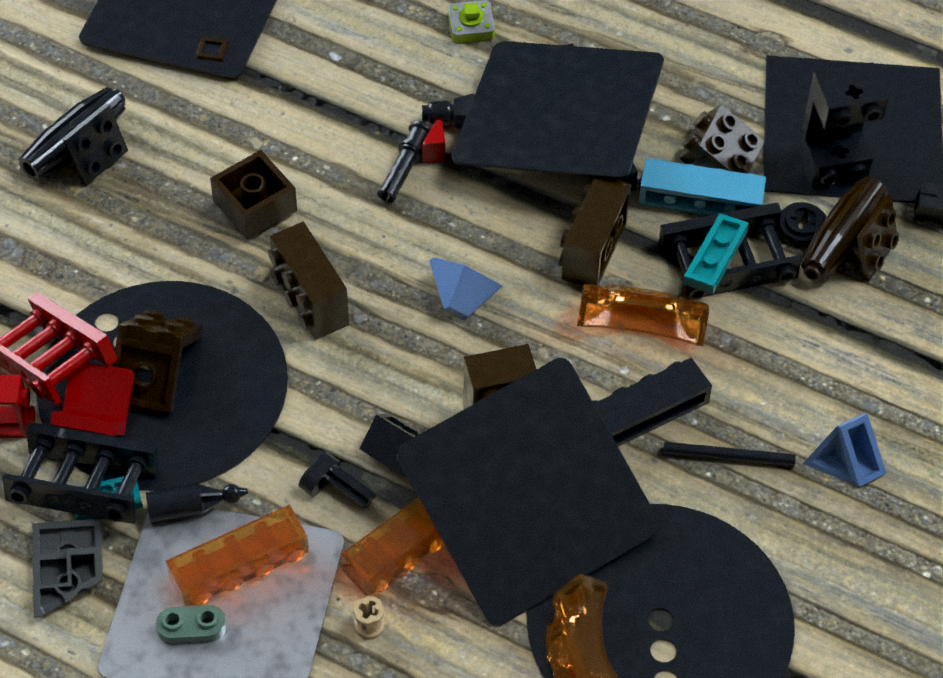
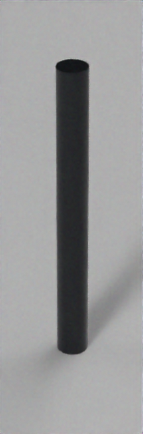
[663,442,796,467]

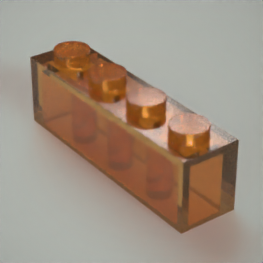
[341,498,444,596]
[166,505,309,606]

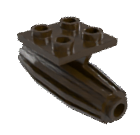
[801,176,899,282]

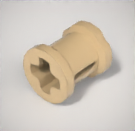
[353,596,385,640]

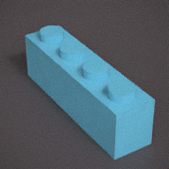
[638,158,766,216]

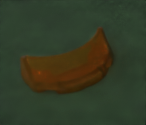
[577,284,709,347]
[546,574,619,678]

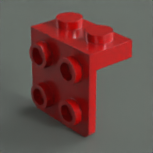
[50,362,134,436]

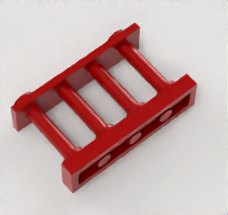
[0,292,118,405]

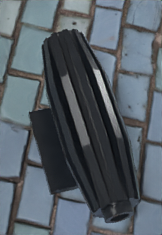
[18,87,128,186]

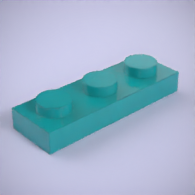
[683,213,748,294]

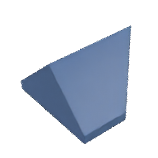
[429,257,502,320]
[803,413,887,487]

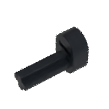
[298,452,376,509]

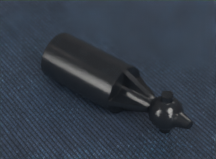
[146,484,248,522]

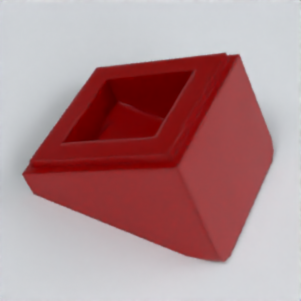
[422,120,446,163]

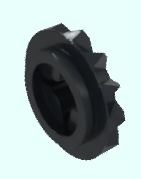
[779,202,826,245]

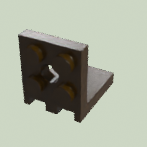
[113,310,203,413]

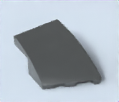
[32,519,103,618]

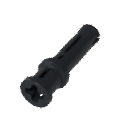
[377,120,432,203]

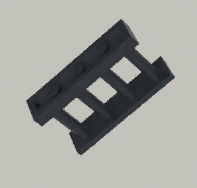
[658,202,802,302]
[2,422,159,524]

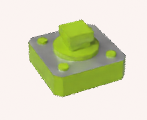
[448,0,495,44]

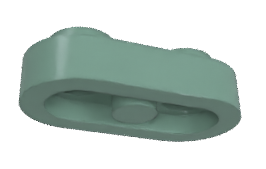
[156,605,226,644]

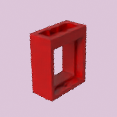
[0,375,35,438]

